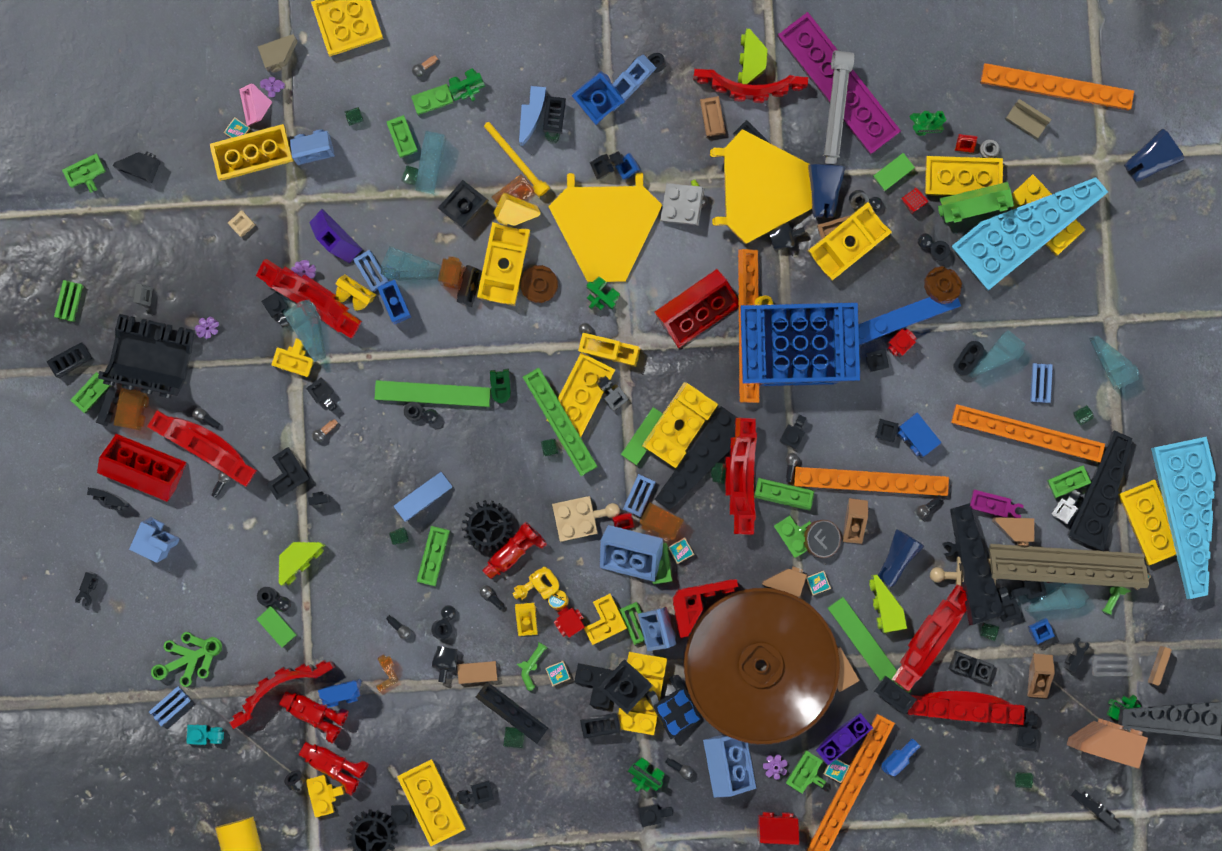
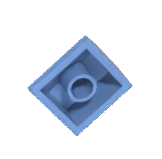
[290,129,335,165]
[638,607,676,651]

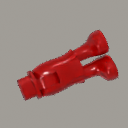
[482,522,547,579]
[279,691,349,744]
[299,742,369,796]

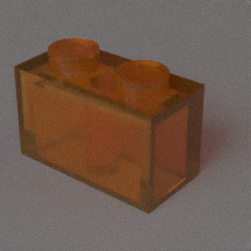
[438,256,465,289]
[114,388,149,430]
[639,503,684,542]

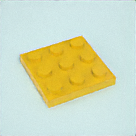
[311,0,383,57]

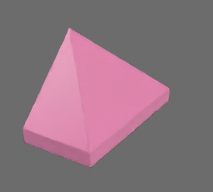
[239,84,272,126]

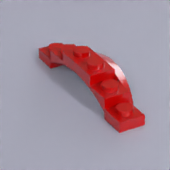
[693,69,808,103]
[256,259,362,339]
[147,410,257,487]
[725,418,757,534]
[892,585,967,691]
[229,660,335,729]
[907,691,1025,725]

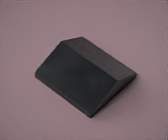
[438,180,489,229]
[599,659,653,714]

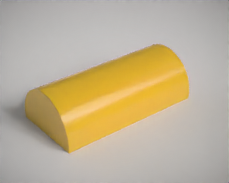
[210,124,294,181]
[215,817,262,851]

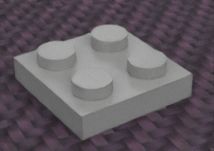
[660,183,705,226]

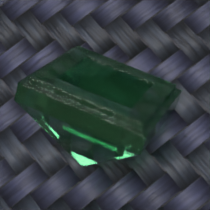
[503,727,524,748]

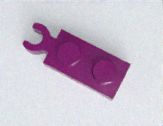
[970,490,1024,518]

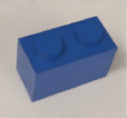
[377,280,412,325]
[898,413,942,458]

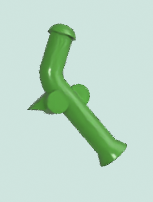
[1101,586,1131,616]
[517,642,548,691]

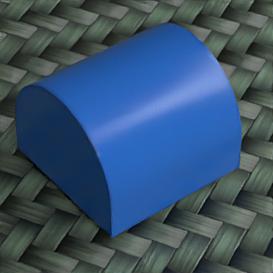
[615,153,641,180]
[1028,618,1055,644]

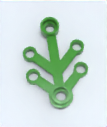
[151,632,222,687]

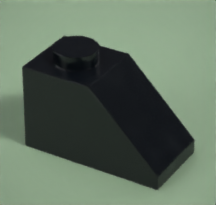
[113,151,160,183]

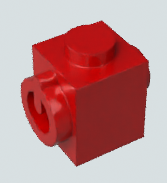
[886,328,917,358]
[554,607,585,638]

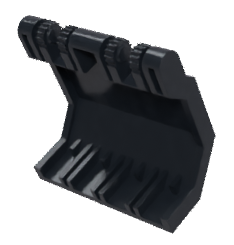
[98,314,195,399]

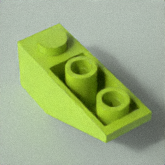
[869,575,907,633]

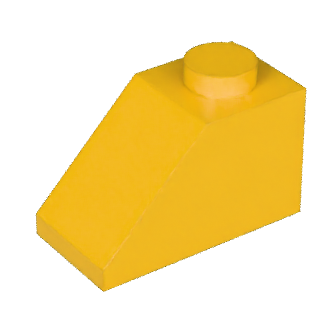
[494,192,540,226]

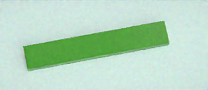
[523,368,597,476]
[374,380,491,407]
[827,597,911,693]

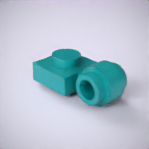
[187,724,224,745]

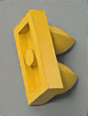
[336,274,376,311]

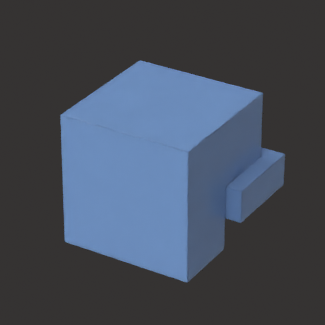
[129,517,180,563]

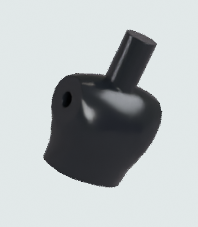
[769,223,806,251]
[432,646,458,683]

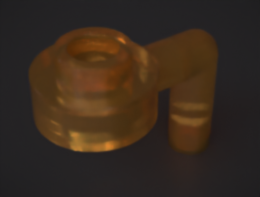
[376,654,398,693]

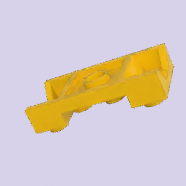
[807,202,892,281]
[477,222,530,306]
[642,382,718,468]
[618,651,667,735]

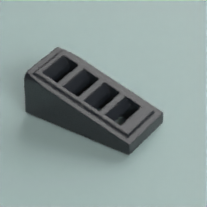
[543,96,566,134]
[46,342,92,379]
[580,713,622,739]

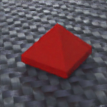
[955,134,978,153]
[613,513,634,529]

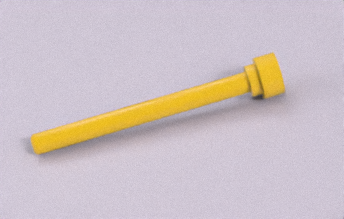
[484,122,550,197]

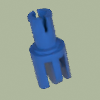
[882,738,920,776]

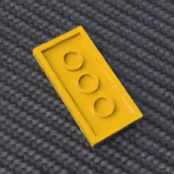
[925,156,1003,196]
[1010,174,1085,256]
[546,353,615,438]
[1118,480,1176,565]
[397,759,466,846]

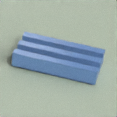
[353,250,389,292]
[1030,363,1053,403]
[623,474,655,517]
[149,686,191,726]

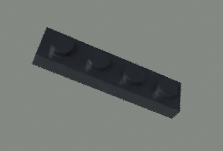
[475,682,548,744]

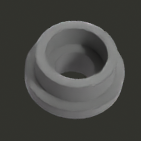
[980,140,999,158]

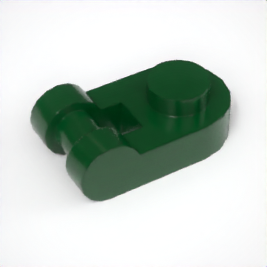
[490,369,511,404]

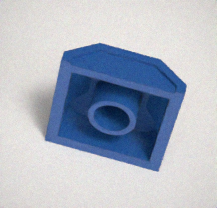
[572,71,625,125]
[318,679,361,708]

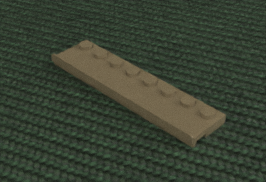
[989,544,1149,588]

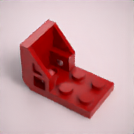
[672,579,738,638]

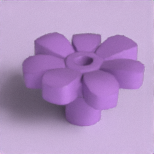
[260,77,285,97]
[291,260,316,278]
[195,317,219,339]
[763,754,787,779]

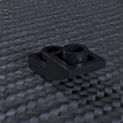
[87,487,129,510]
[948,651,994,683]

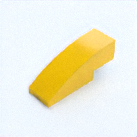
[578,333,640,367]

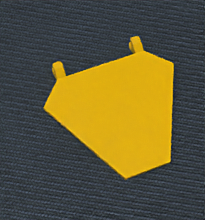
[710,129,812,244]
[548,172,662,282]

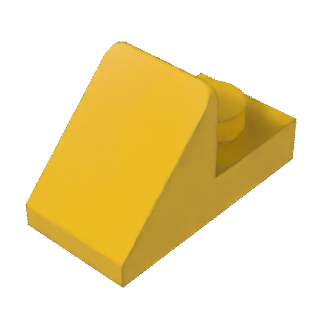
[515,603,538,636]

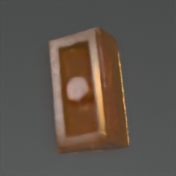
[492,174,534,205]

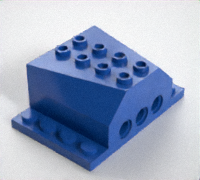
[740,303,860,386]

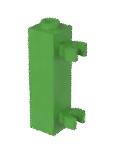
[938,182,1014,223]

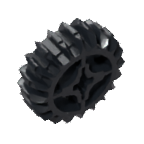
[462,500,514,552]
[346,809,399,851]

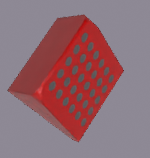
[901,188,929,214]

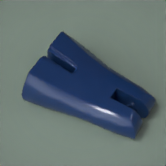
[1124,129,1184,182]
[808,164,845,219]
[878,529,925,587]

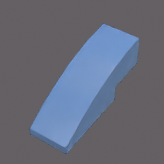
[613,54,656,112]
[519,86,546,146]
[394,472,453,522]

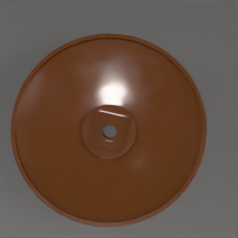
[684,588,840,744]

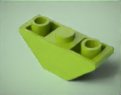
[738,29,768,85]
[279,542,325,586]

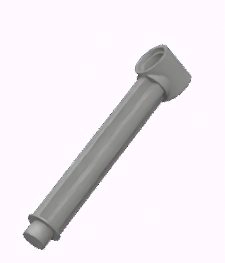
[823,50,854,165]

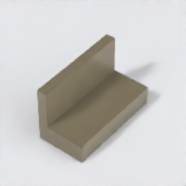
[1005,99,1052,139]

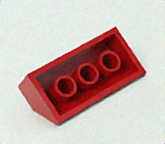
[654,269,739,349]
[97,434,187,502]

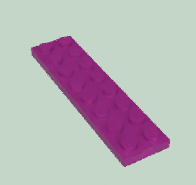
[777,12,901,155]

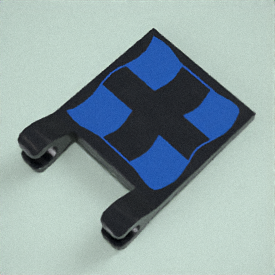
[644,675,702,739]

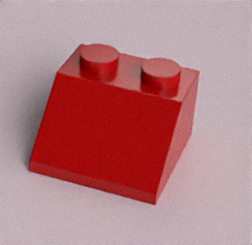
[757,812,799,845]

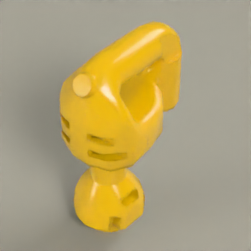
[512,567,559,600]

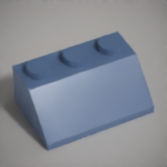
[600,525,663,582]
[703,735,756,798]

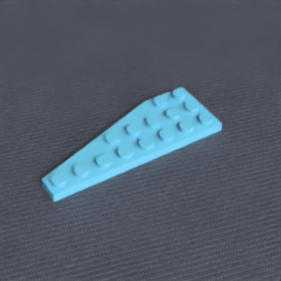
[951,177,1108,291]
[1151,437,1216,599]

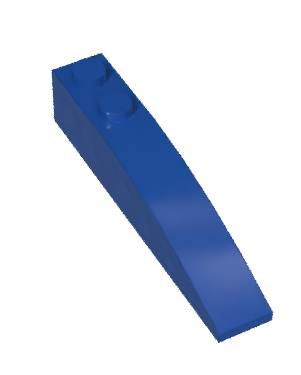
[858,297,961,346]

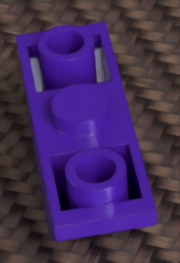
[309,209,363,263]
[816,713,873,766]

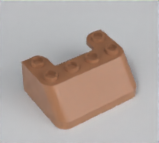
[1067,718,1148,768]

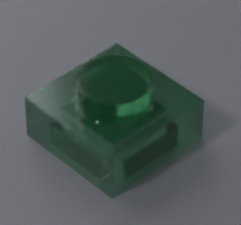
[711,463,726,484]

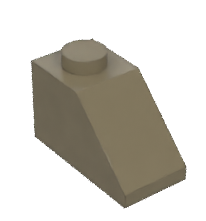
[258,34,297,73]

